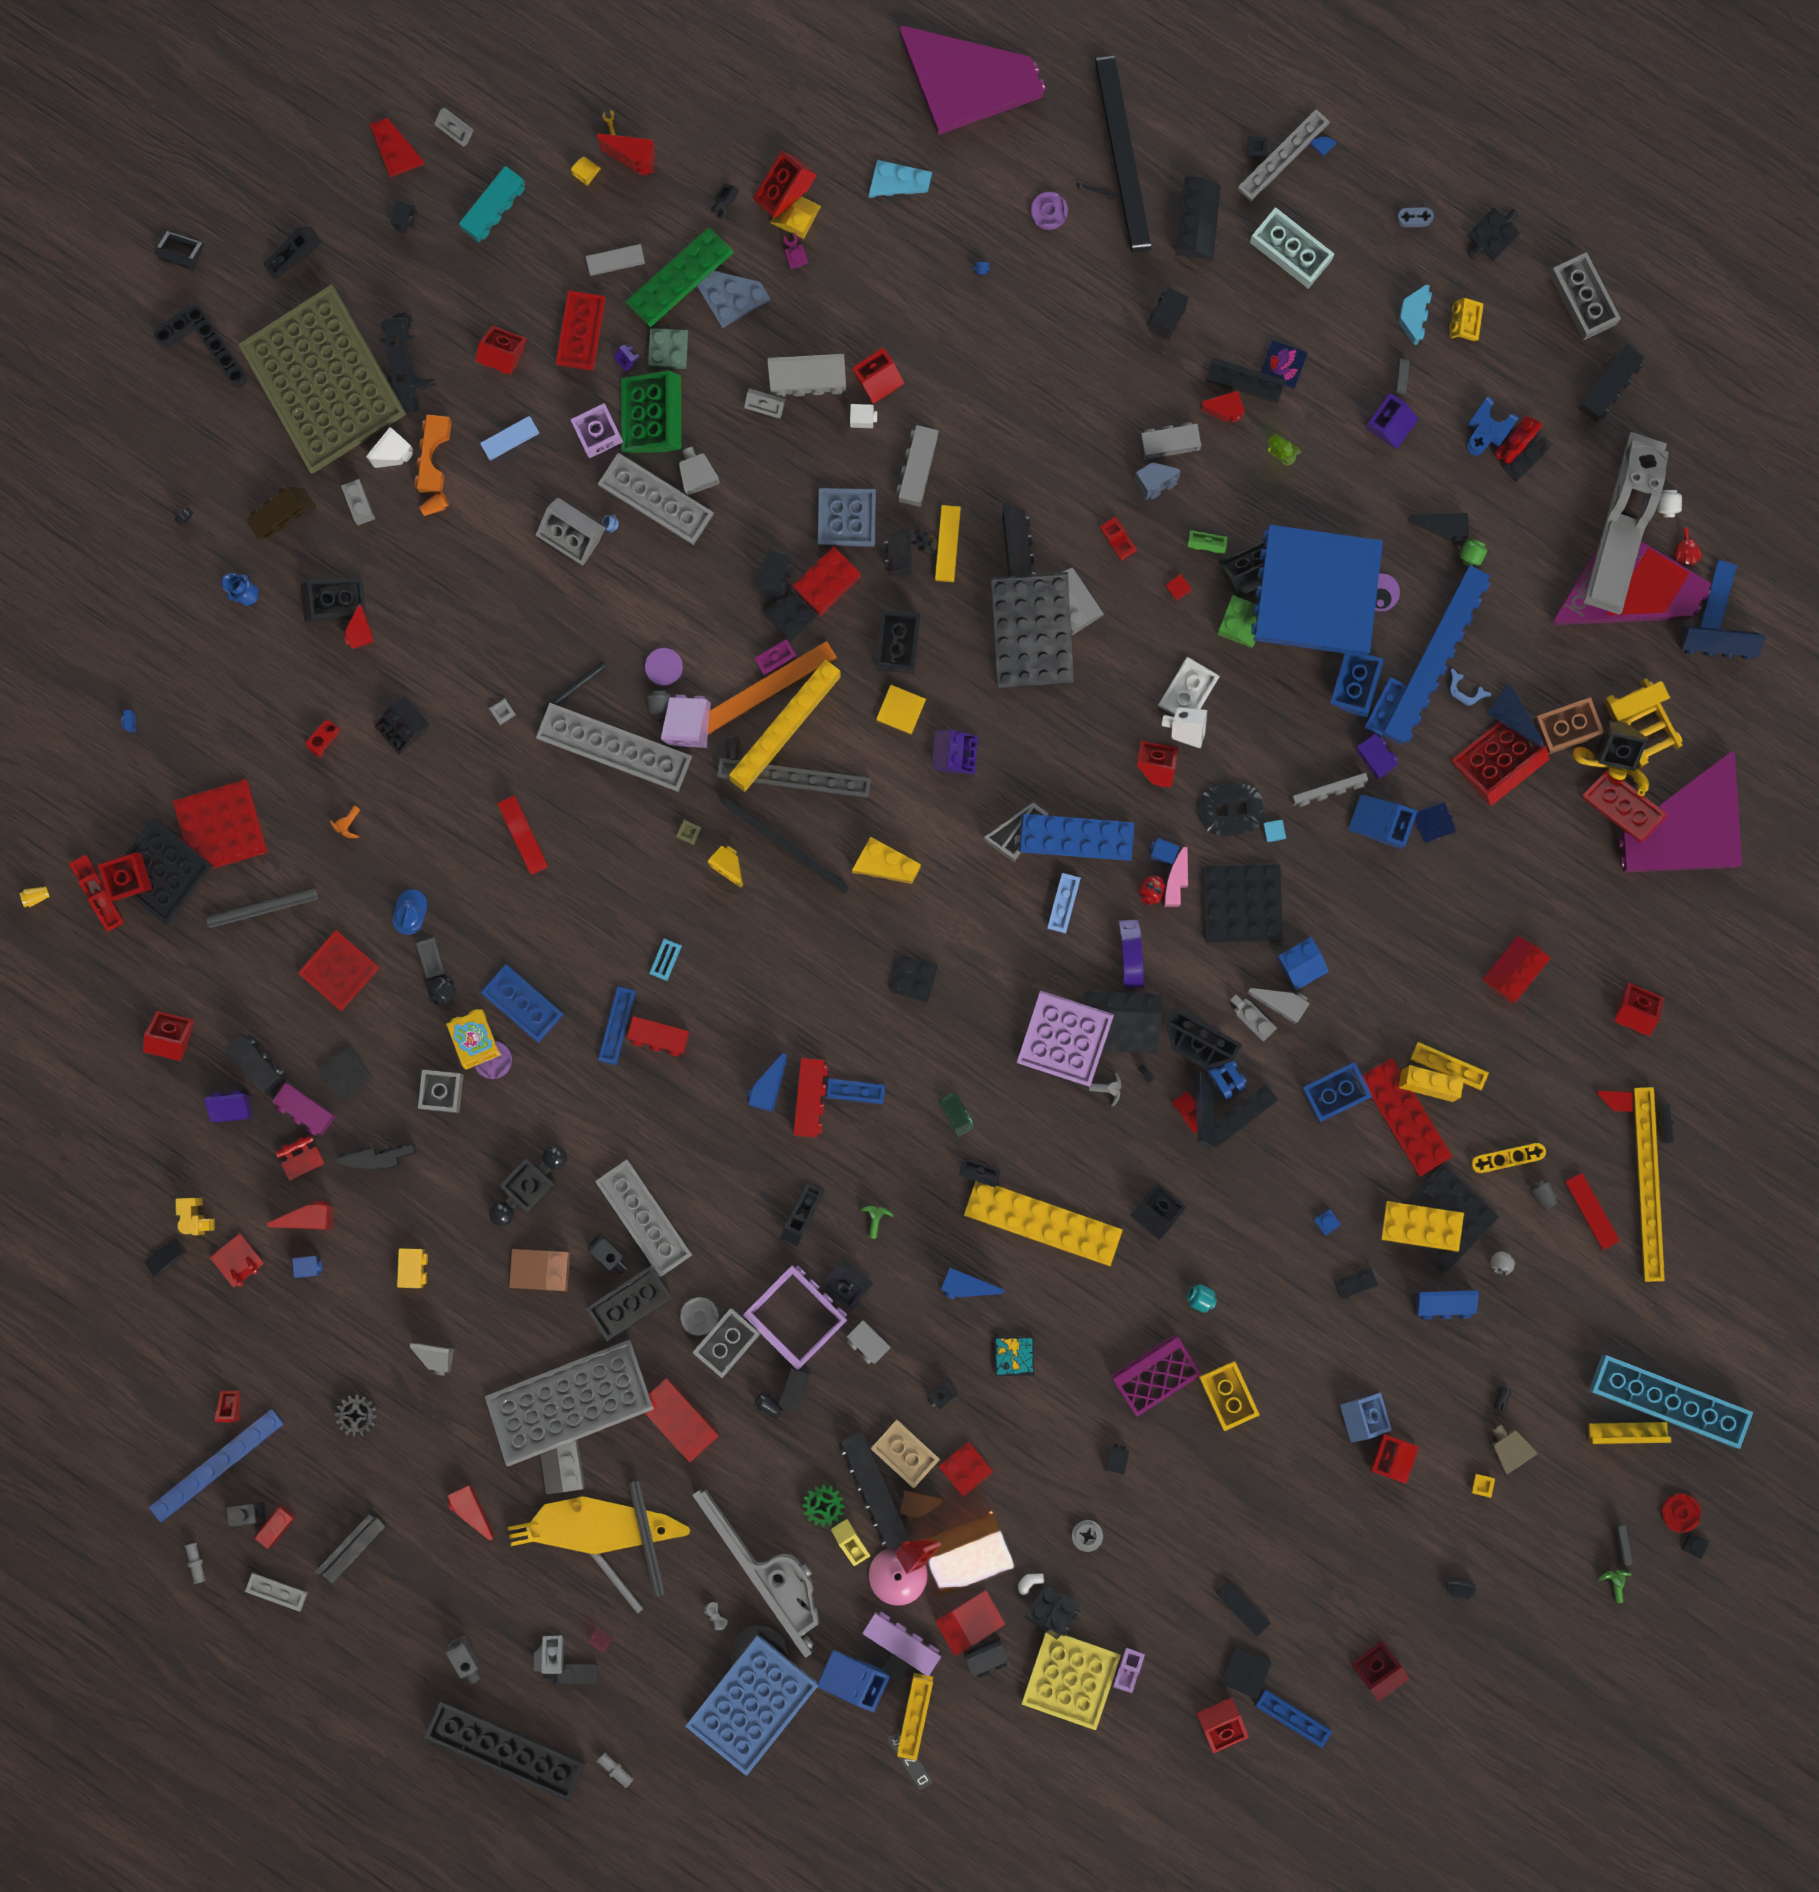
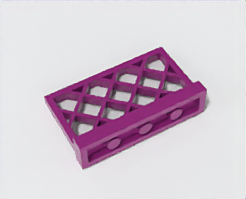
[1110,1334,1202,1417]

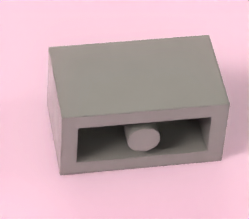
[341,479,375,525]
[847,1320,891,1364]

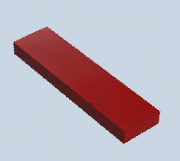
[1564,1173,1620,1250]

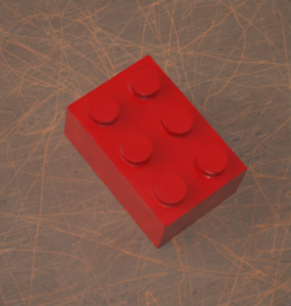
[793,546,861,617]

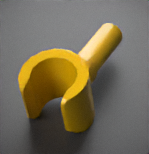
[603,110,615,135]

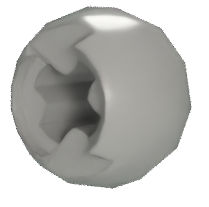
[1490,1251,1515,1276]

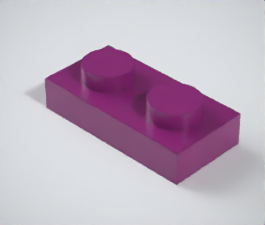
[754,639,797,676]

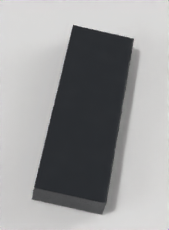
[1216,1580,1271,1637]

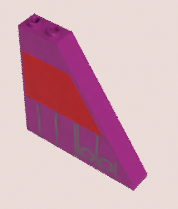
[1552,541,1711,625]

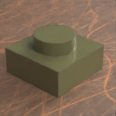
[676,820,702,846]

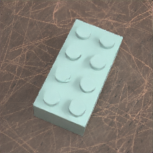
[1250,207,1334,289]

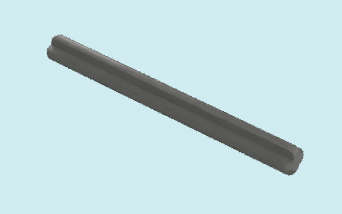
[206,889,318,928]
[629,1481,665,1597]

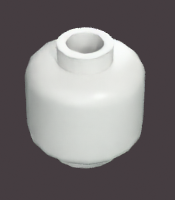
[1657,490,1682,517]

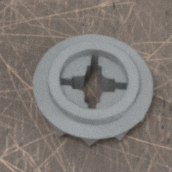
[1072,1520,1103,1552]

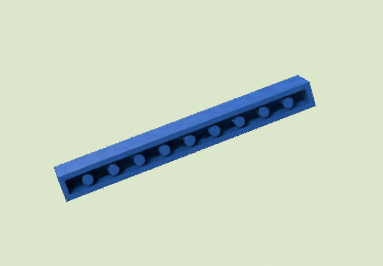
[1382,565,1491,745]

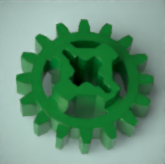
[802,1484,845,1527]

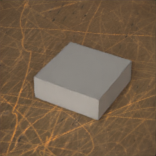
[489,698,516,725]

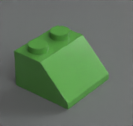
[1217,595,1256,648]

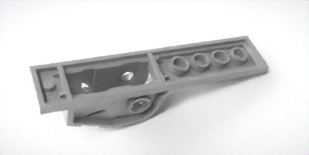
[1583,432,1669,615]
[692,1489,819,1658]

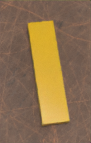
[935,505,961,582]
[1410,1042,1489,1091]

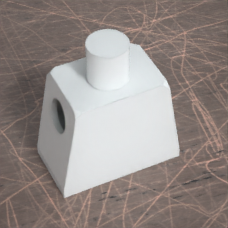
[1162,707,1207,748]

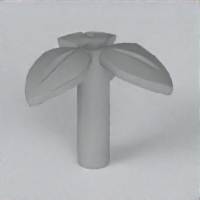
[1089,1073,1121,1106]

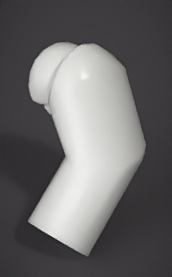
[1018,1574,1044,1595]

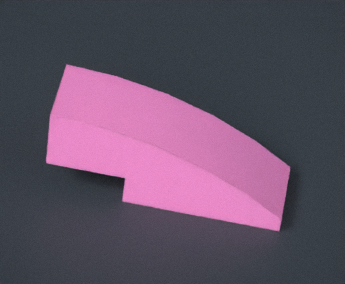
[1164,847,1188,907]

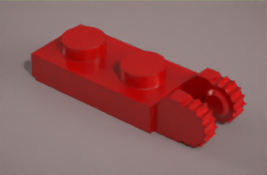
[1494,415,1542,464]

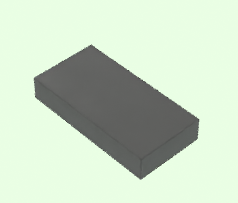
[416,937,445,980]
[1614,1524,1633,1565]

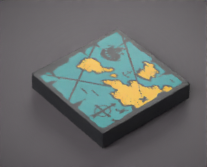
[995,1336,1034,1376]

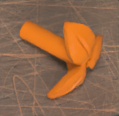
[329,806,360,838]

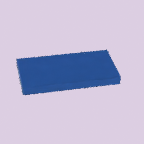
[481,964,564,1043]

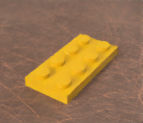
[1381,1201,1464,1252]

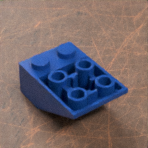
[1348,795,1418,850]
[818,1650,890,1712]

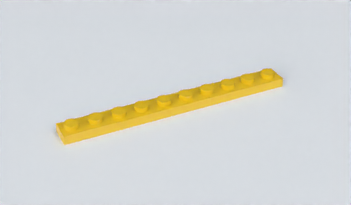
[1633,1087,1665,1282]

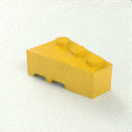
[852,837,921,884]

